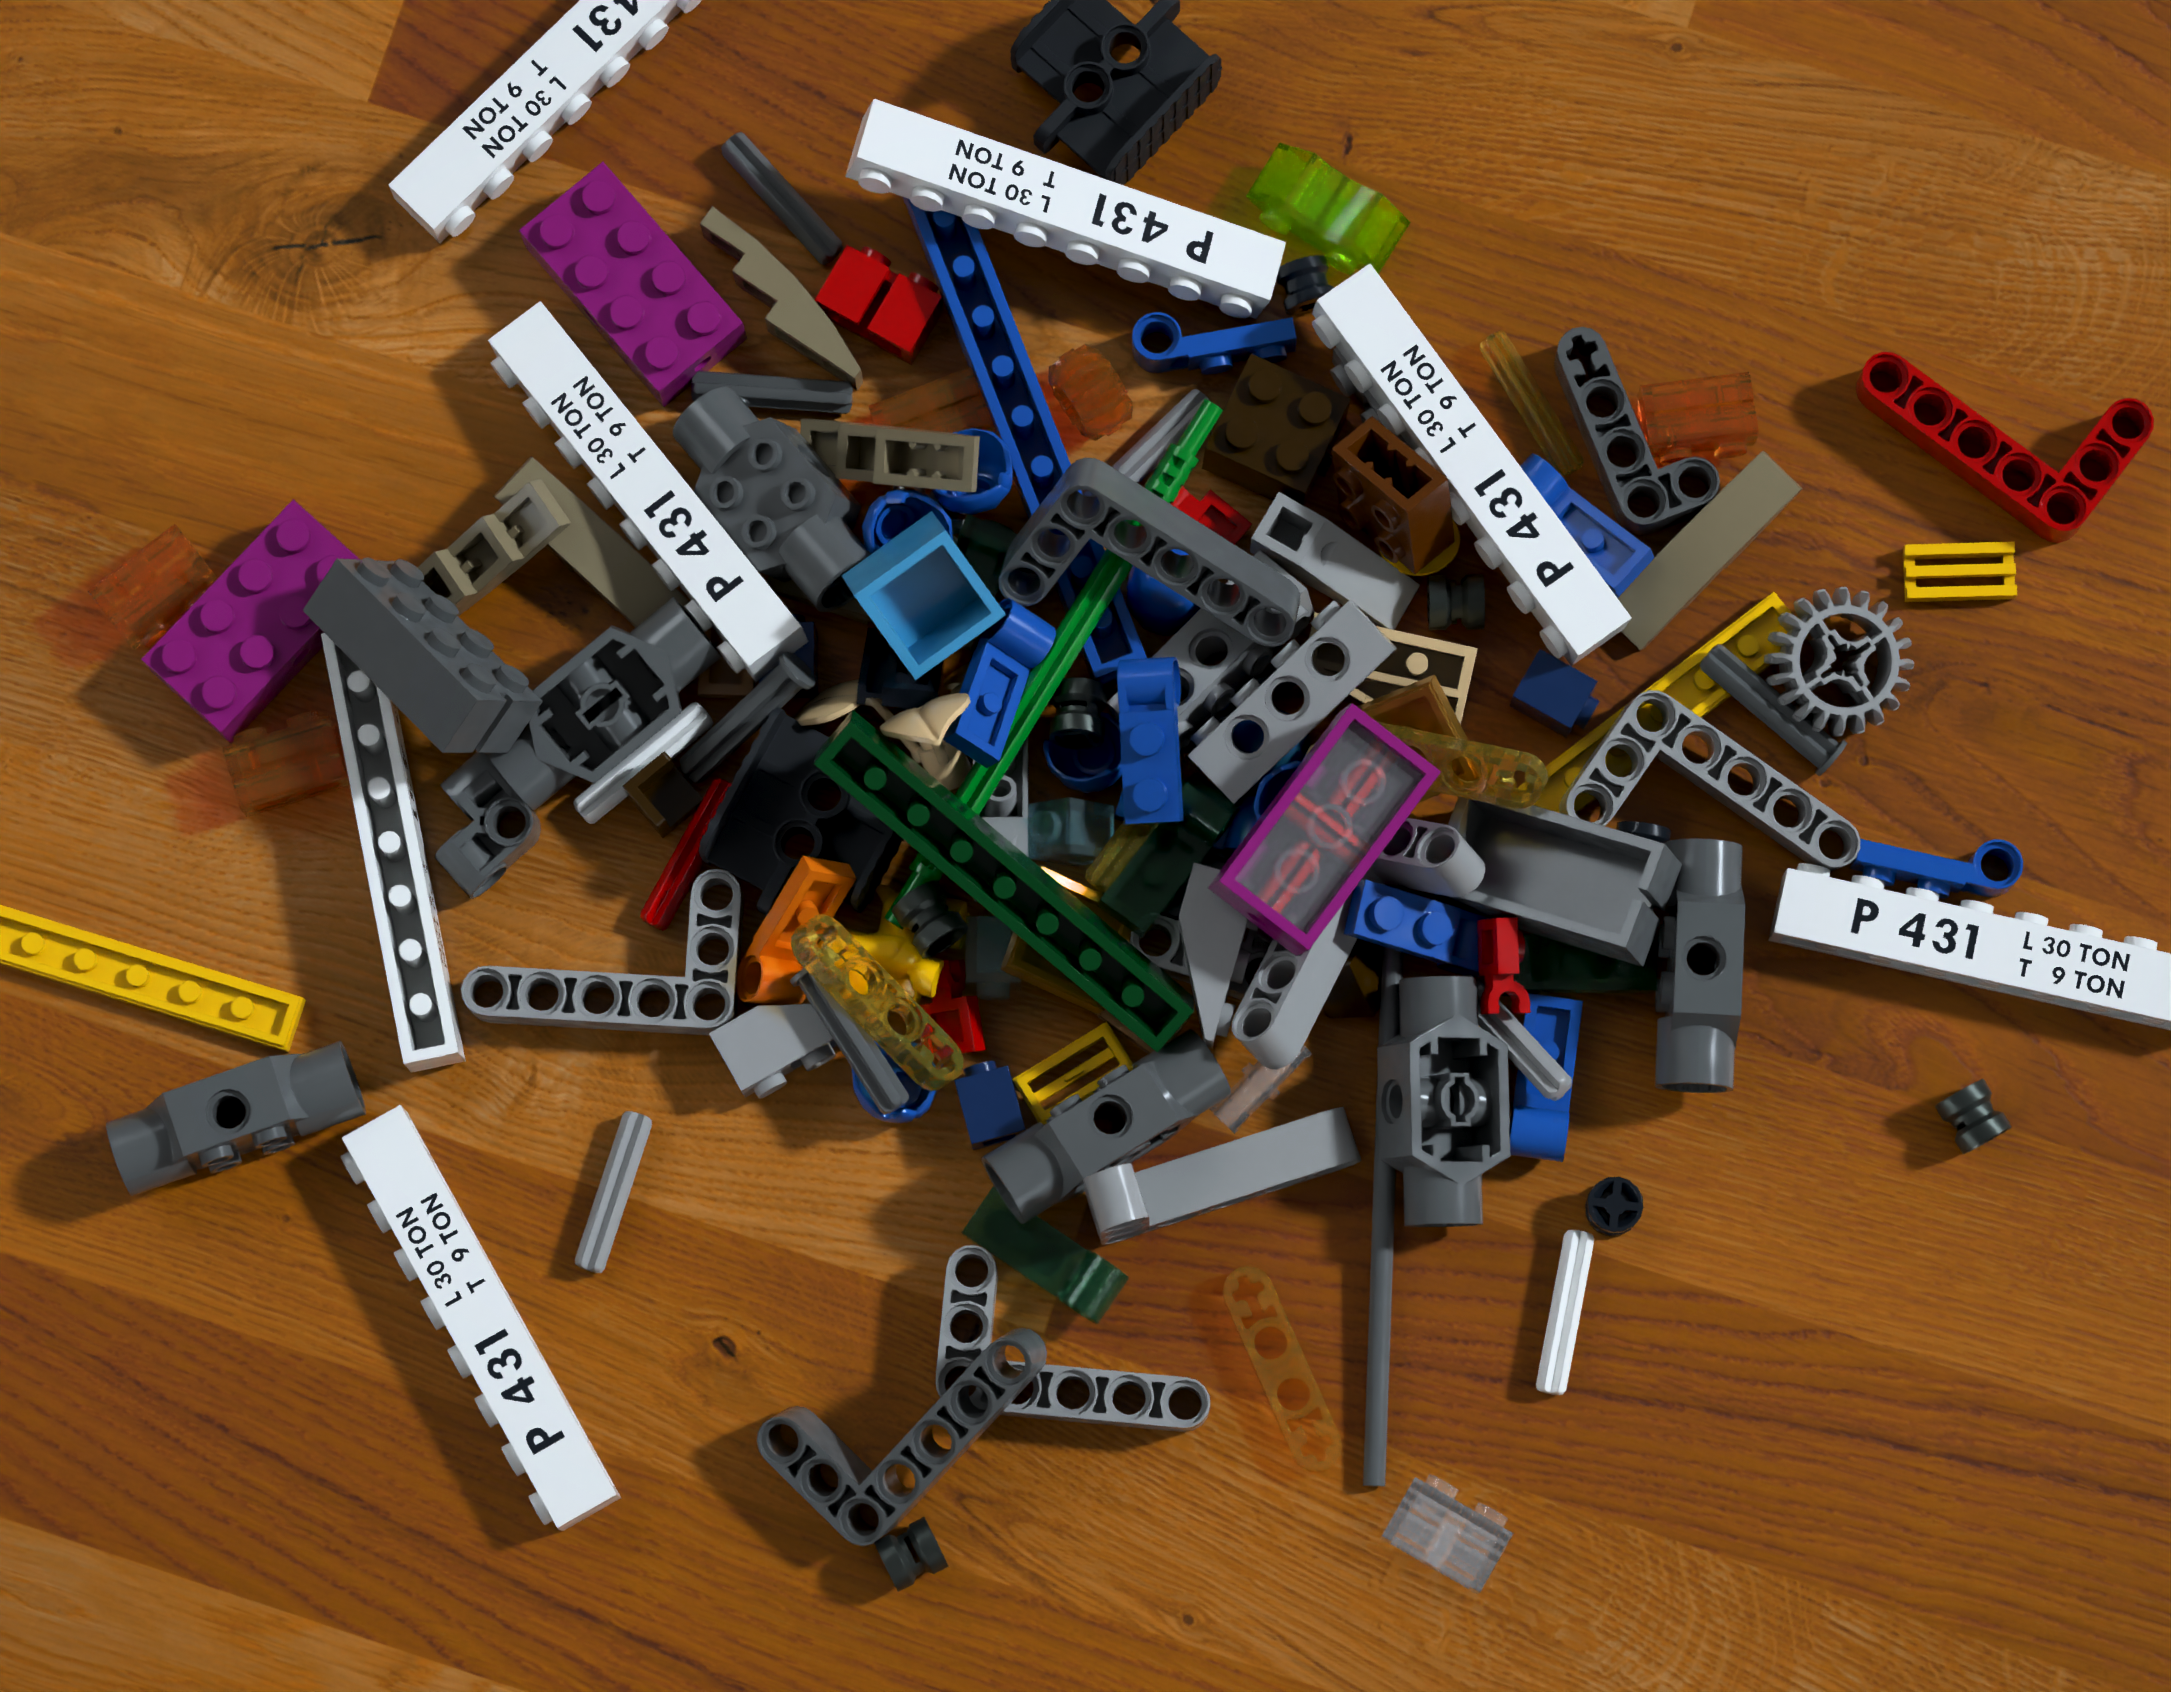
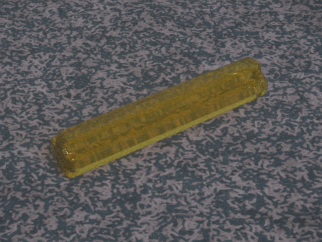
[1480,330,1584,478]
[1085,750,1200,893]

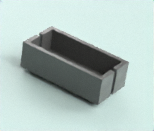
[303,557,543,753]
[1430,785,1682,967]

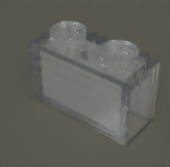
[1380,1474,1514,1594]

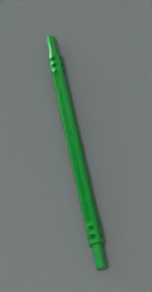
[884,399,1223,930]

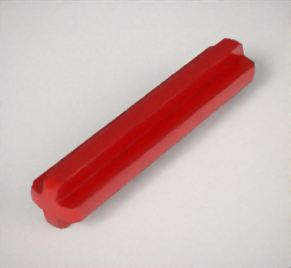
[640,778,732,931]

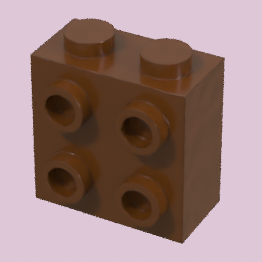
[1331,416,1455,574]

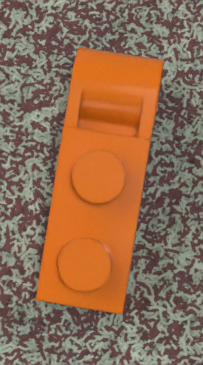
[736,856,857,1005]

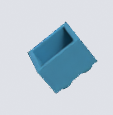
[841,511,1006,680]

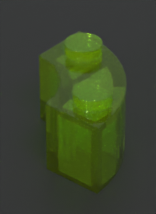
[1246,143,1411,275]

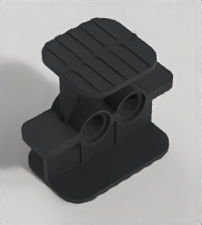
[1010,0,1222,185]
[699,707,904,915]

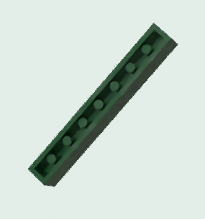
[814,710,1194,1053]

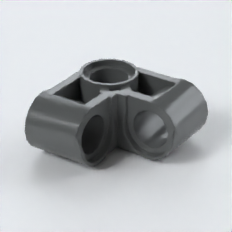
[435,752,541,899]

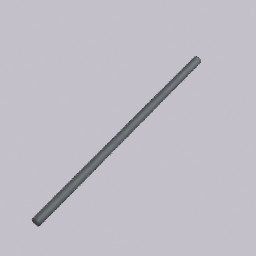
[1363,884,1406,1486]

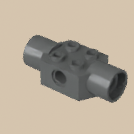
[673,387,871,612]
[486,597,722,810]
[1655,838,1745,1093]
[1377,976,1510,1227]
[982,1029,1231,1224]
[106,1041,366,1196]

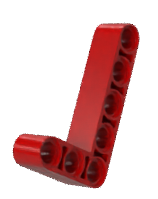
[1856,352,2154,543]

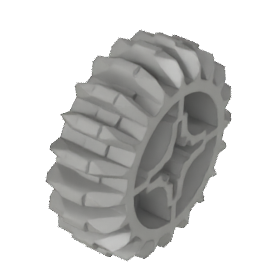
[1764,587,1914,737]

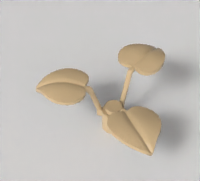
[793,661,972,791]

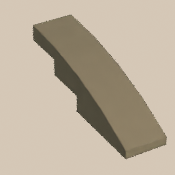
[700,206,863,391]
[800,419,980,493]
[1617,451,1803,650]
[493,457,690,628]
[417,479,571,616]

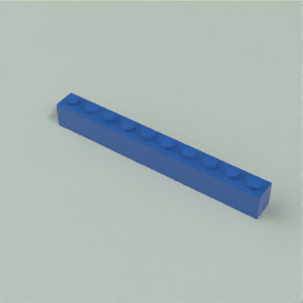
[903,197,1147,687]

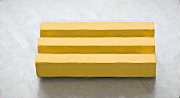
[1902,542,2017,602]
[1012,1021,1133,1125]

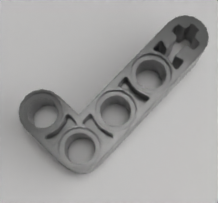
[1554,327,1720,536]

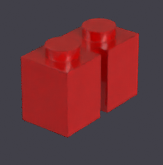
[815,245,944,365]

